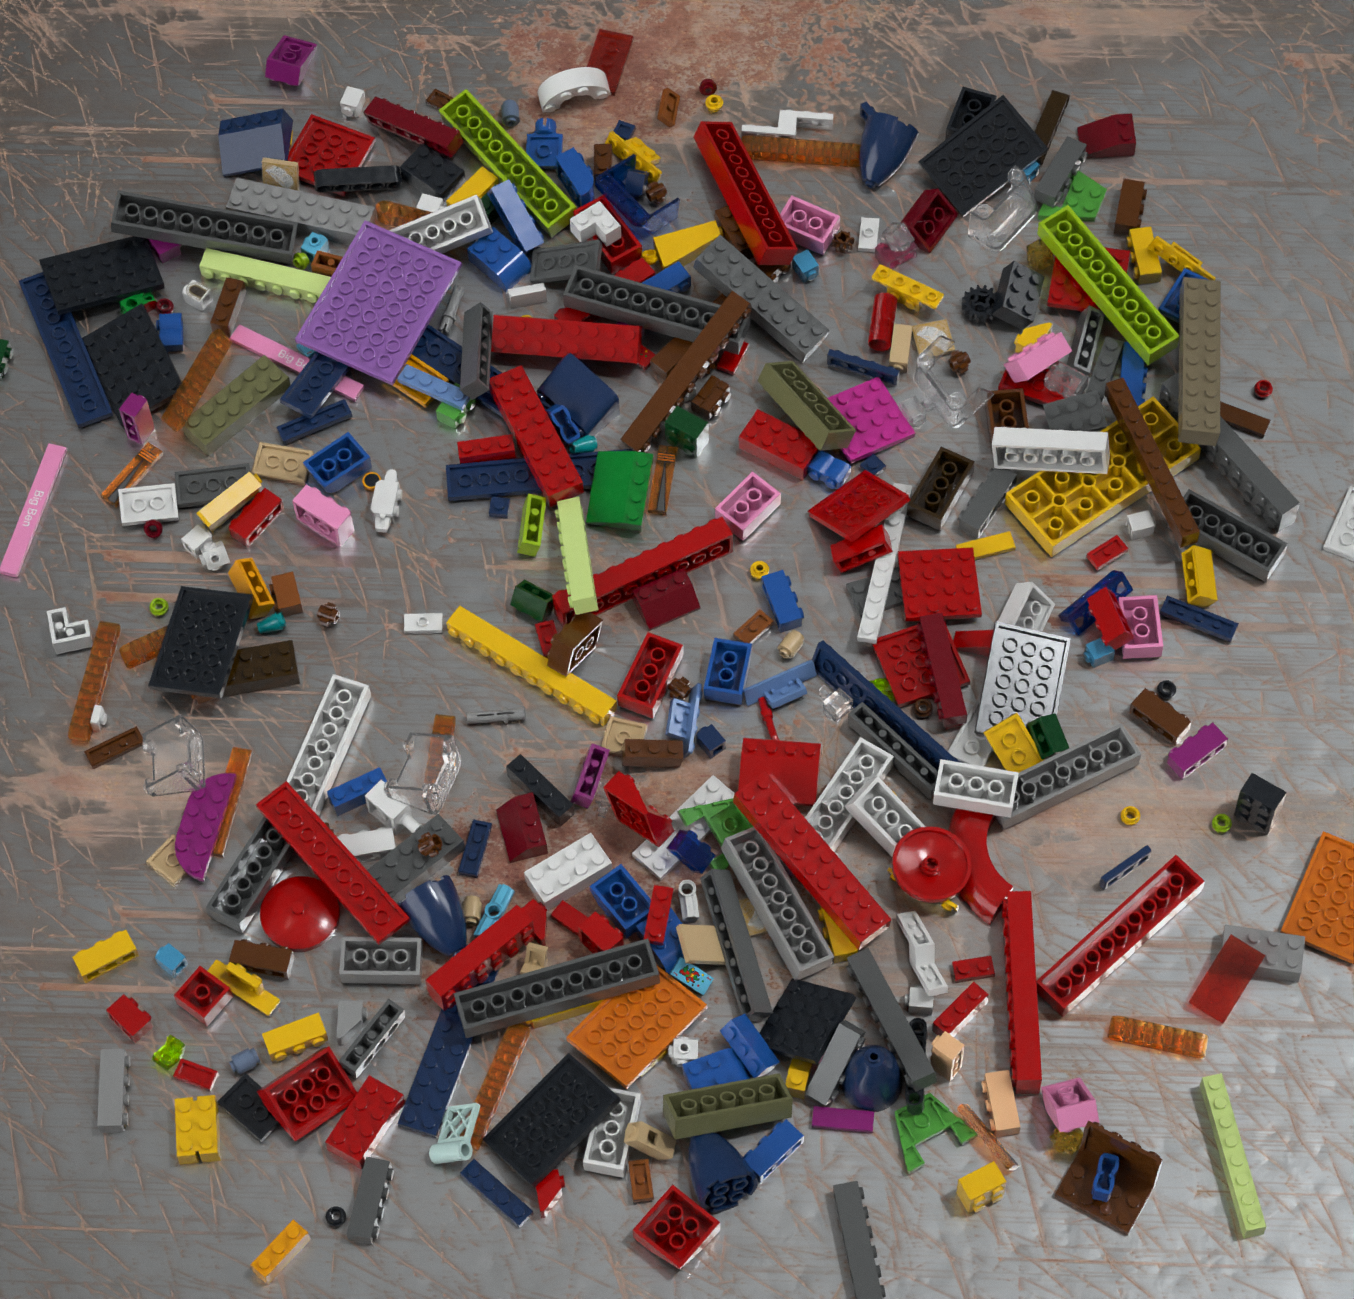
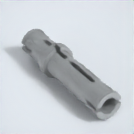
[438,285,465,336]
[466,707,525,725]

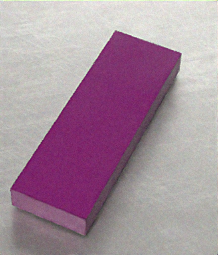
[812,1106,874,1133]

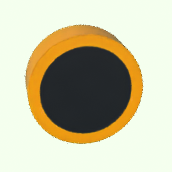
[362,472,381,492]

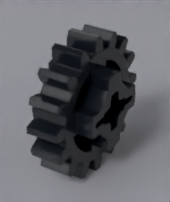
[962,285,997,323]

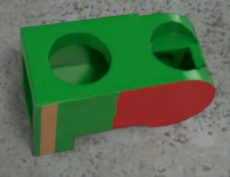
[120,292,157,314]

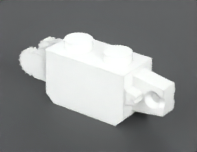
[370,469,403,533]

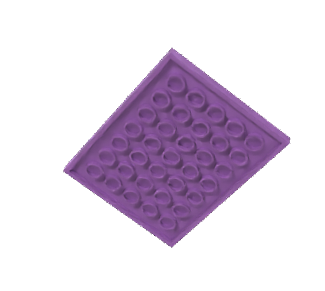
[295,220,462,386]

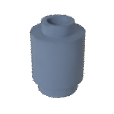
[501,100,520,127]
[229,1048,261,1075]

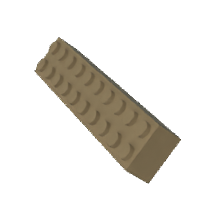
[1178,277,1221,446]

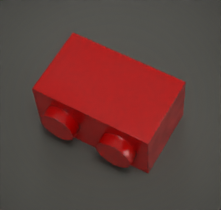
[106,994,153,1043]

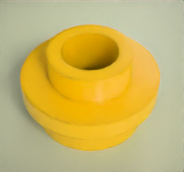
[705,95,723,112]
[641,249,659,265]
[750,561,769,580]
[1121,806,1140,825]

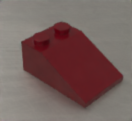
[1077,113,1136,159]

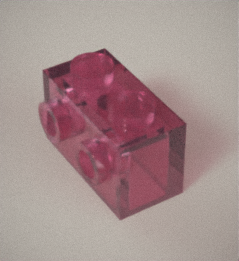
[875,232,918,270]

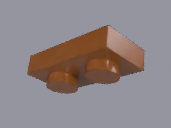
[657,87,680,127]
[733,609,774,644]
[628,1159,654,1203]

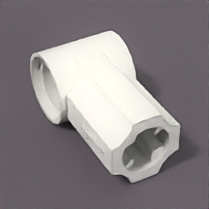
[678,880,700,922]

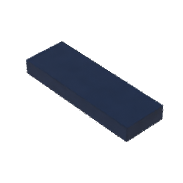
[458,819,492,878]
[1099,845,1152,890]

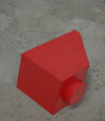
[521,898,547,946]
[536,1169,565,1218]

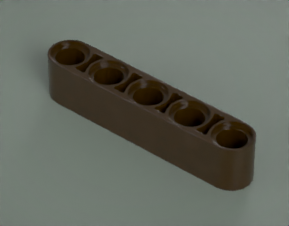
[1035,90,1070,166]

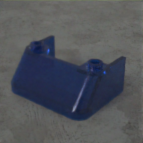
[595,154,680,232]

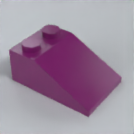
[265,35,317,86]

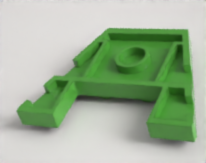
[1038,171,1107,222]
[677,798,753,870]
[894,1093,978,1174]

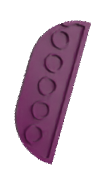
[175,773,237,882]

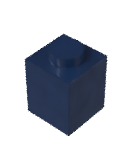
[624,168,649,197]
[696,724,726,759]

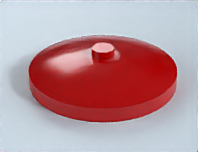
[892,826,972,903]
[260,876,340,952]

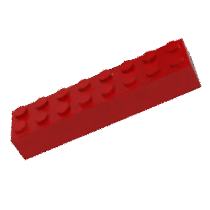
[491,315,643,363]
[489,365,584,507]

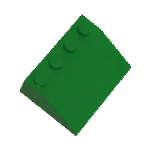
[586,451,654,532]

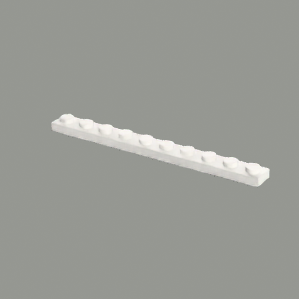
[857,483,912,644]

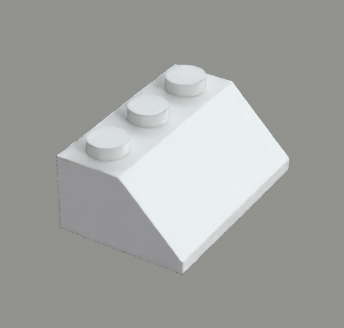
[998,582,1055,632]

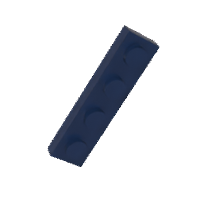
[827,349,900,386]
[276,399,353,445]
[1159,595,1239,642]
[460,1159,534,1228]

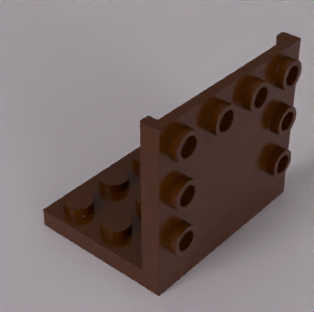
[1055,1120,1163,1235]

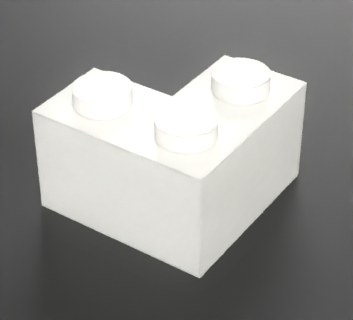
[570,201,621,247]
[47,607,94,654]

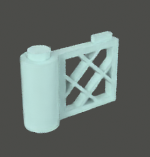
[429,1103,481,1164]

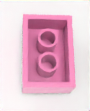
[780,195,840,255]
[1003,332,1072,383]
[715,471,781,541]
[292,484,355,547]
[1118,595,1163,659]
[1041,1077,1099,1132]

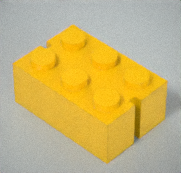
[174,1095,221,1165]

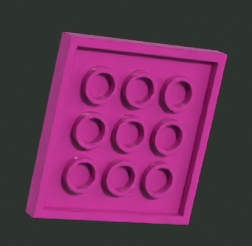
[827,377,916,464]

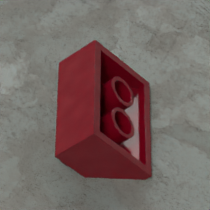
[896,189,959,253]
[632,568,701,631]
[496,792,548,863]

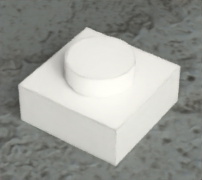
[90,705,107,731]

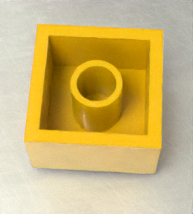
[956,1161,1007,1214]

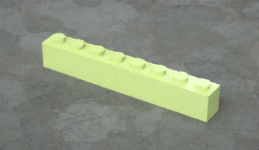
[199,248,331,303]
[555,497,598,615]
[1200,1073,1266,1238]

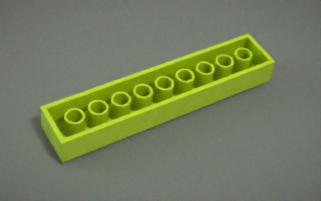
[438,89,577,238]
[1037,205,1180,365]

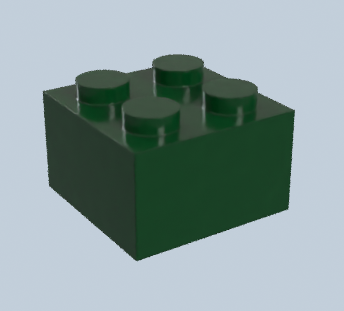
[665,406,709,457]

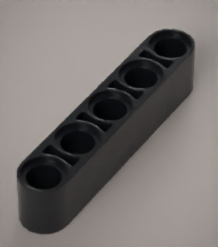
[313,165,402,193]
[905,1018,928,1115]

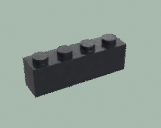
[506,754,575,827]

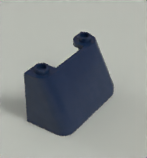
[537,353,620,438]

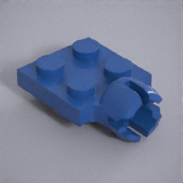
[526,118,563,169]

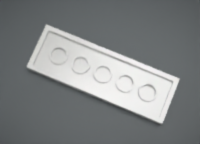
[632,775,734,881]

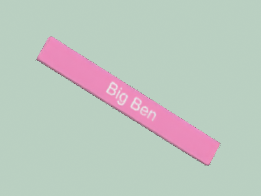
[230,324,365,402]
[0,443,67,578]

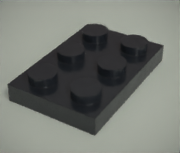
[217,1073,280,1143]

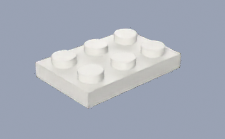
[118,483,179,526]

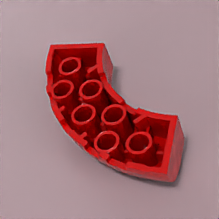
[948,808,1013,925]

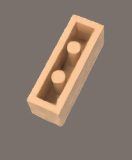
[930,1031,965,1082]
[981,1070,1021,1137]

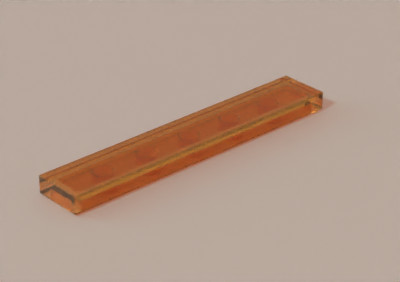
[212,747,252,857]

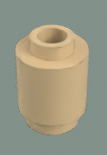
[777,630,804,659]
[462,895,482,927]

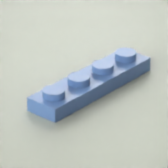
[397,364,470,411]

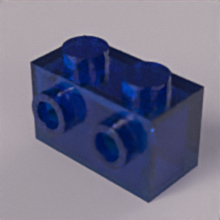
[666,830,716,874]

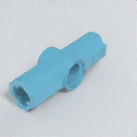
[473,884,515,938]

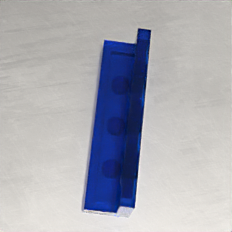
[1058,570,1133,635]

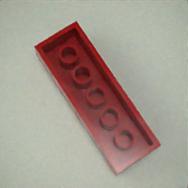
[425,905,535,1011]

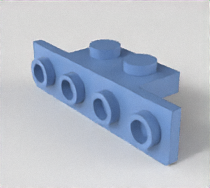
[743,660,817,709]
[665,683,703,759]

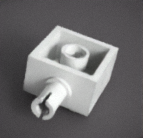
[365,780,423,835]

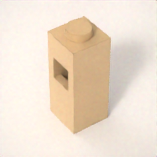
[889,324,913,373]
[623,1121,677,1161]

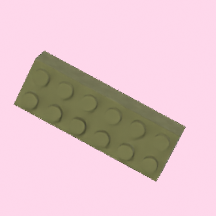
[181,355,291,457]
[757,361,856,451]
[663,1073,793,1140]

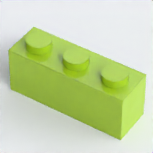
[517,494,547,557]

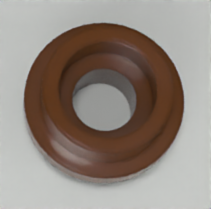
[913,699,933,718]

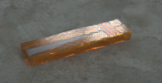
[101,442,164,507]
[648,445,678,515]
[957,1104,1019,1171]

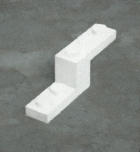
[742,110,833,145]
[897,911,948,996]

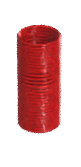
[868,292,898,351]

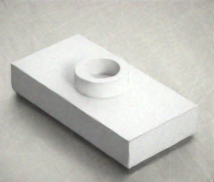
[858,217,879,253]
[404,613,443,634]

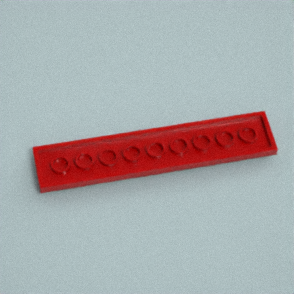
[255,781,410,945]

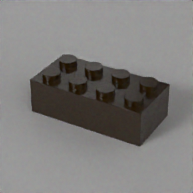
[907,446,975,531]
[223,640,300,697]

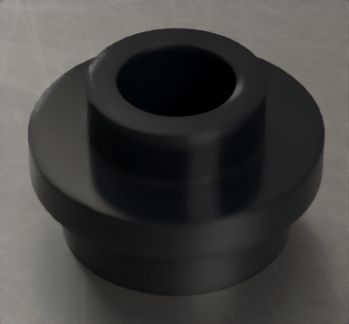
[1157,680,1176,699]
[325,1206,346,1227]

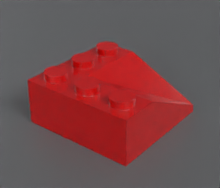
[603,771,674,847]
[632,1184,720,1270]

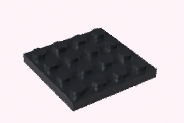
[760,978,856,1065]

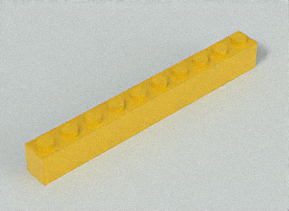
[446,605,617,726]

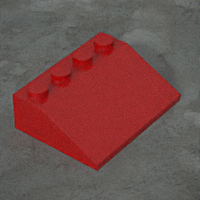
[738,738,822,806]
[257,1046,358,1141]

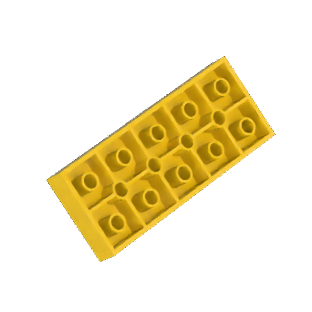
[1005,396,1201,557]

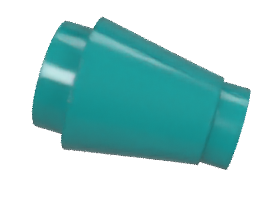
[569,435,598,454]
[257,612,286,634]

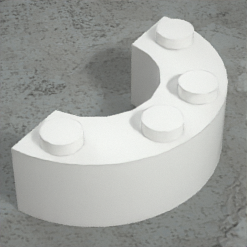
[537,67,611,113]

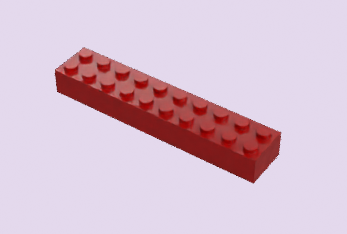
[693,121,798,265]
[552,517,733,628]
[733,772,892,950]
[1036,855,1205,1017]
[1002,891,1042,1094]

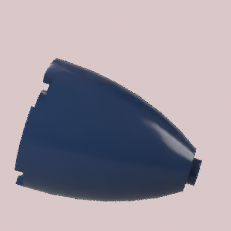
[859,112,919,189]
[397,875,467,957]
[842,1045,903,1112]
[688,1132,758,1213]

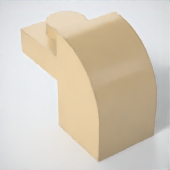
[520,942,548,974]

